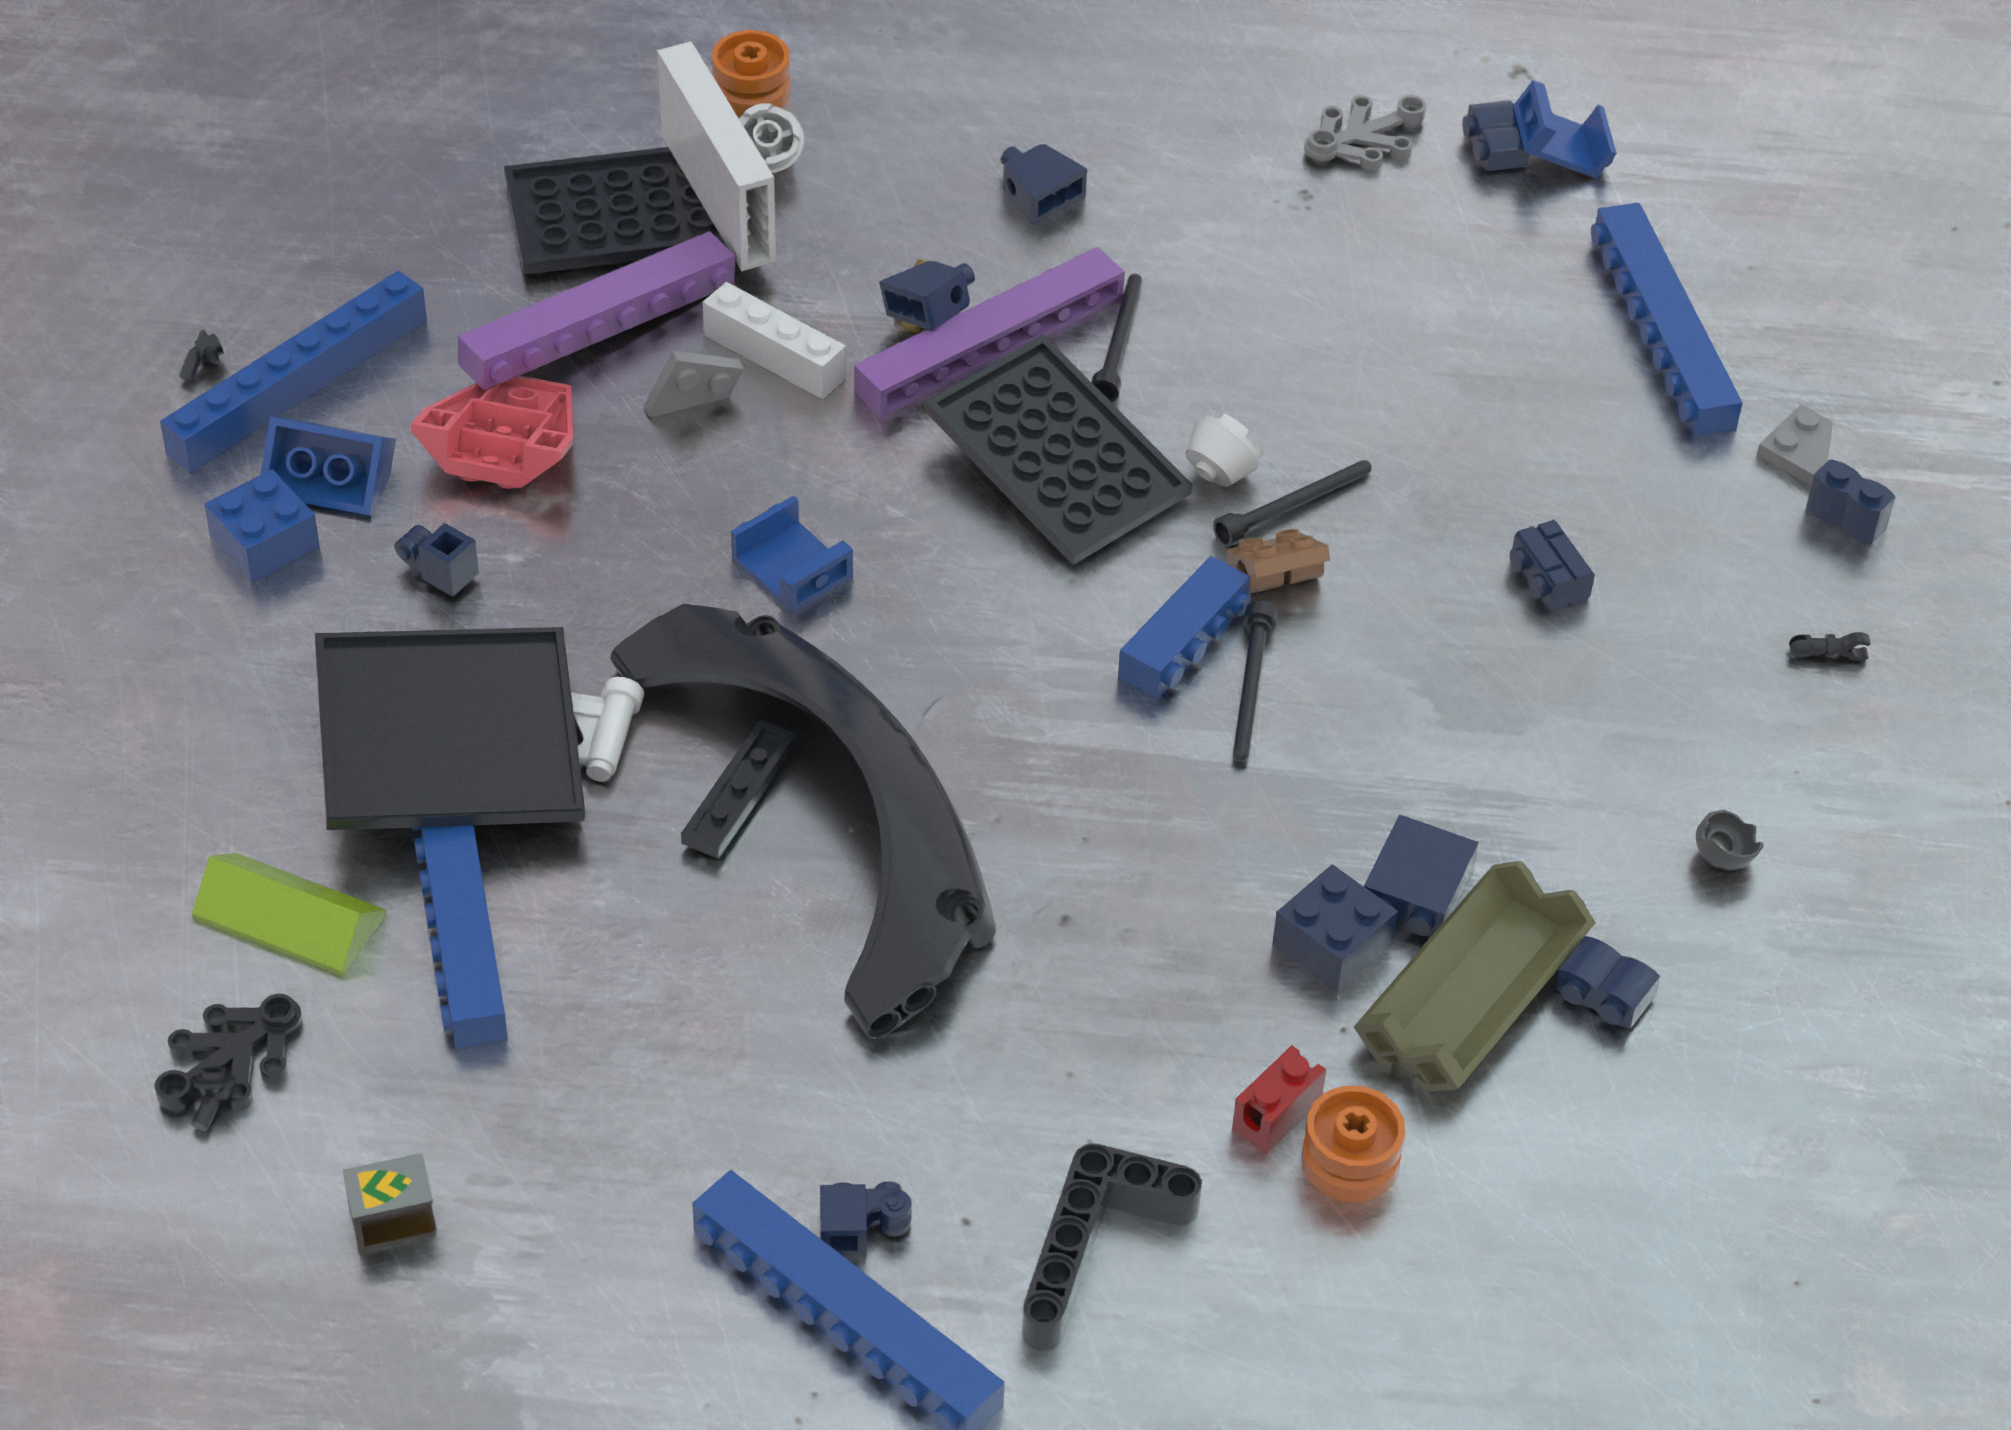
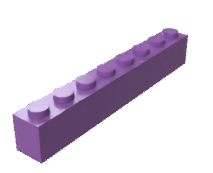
[458,231,736,391]
[854,247,1125,419]

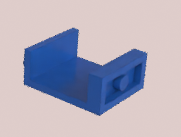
[1513,80,1617,179]
[731,496,853,613]

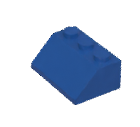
[260,417,396,515]

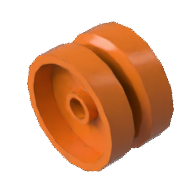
[711,30,791,118]
[1302,1085,1405,1202]

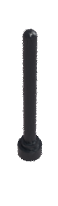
[1091,273,1142,403]
[1213,460,1372,548]
[1233,601,1277,762]

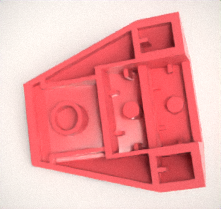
[410,376,573,489]

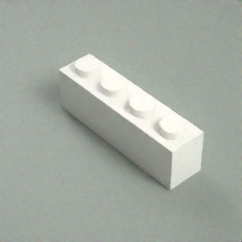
[703,282,846,400]

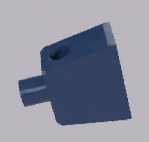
[1000,144,1087,225]
[879,261,975,331]

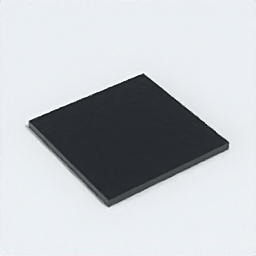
[315,627,585,830]

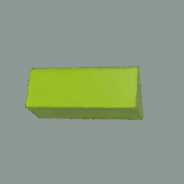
[192,853,387,976]

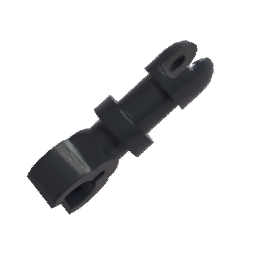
[1789,632,1871,661]

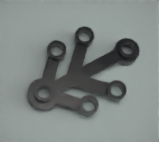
[154,994,302,1111]

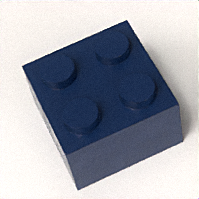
[1272,864,1398,992]

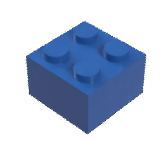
[204,469,320,583]

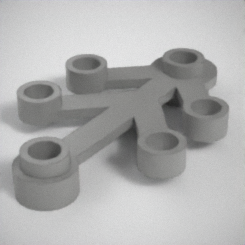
[1304,95,1426,171]

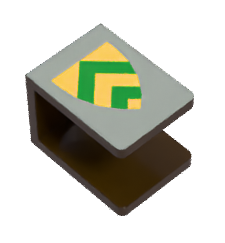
[342,1154,437,1252]

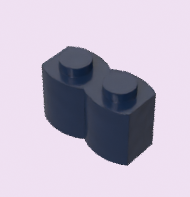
[1462,100,1530,171]
[1806,459,1896,544]
[1555,936,1660,1028]

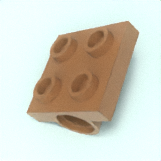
[1227,529,1330,594]

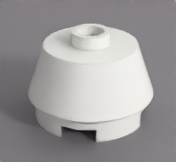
[739,103,804,175]
[1185,410,1264,487]

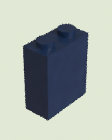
[1364,814,1479,937]

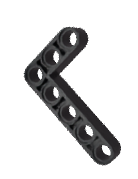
[1022,1143,1202,1351]

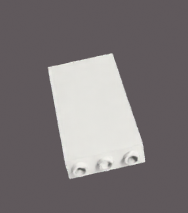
[657,41,776,271]

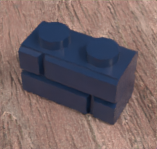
[1509,520,1595,611]

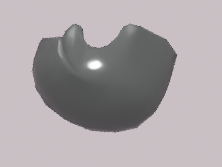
[1696,809,1764,871]

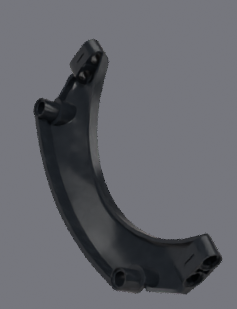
[610,604,996,1039]

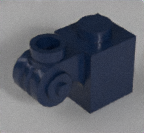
[394,523,479,596]
[820,1181,912,1256]

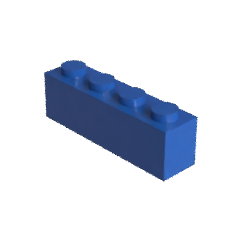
[1118,555,1251,699]

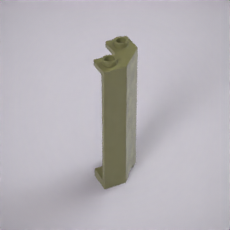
[1354,861,1596,1092]

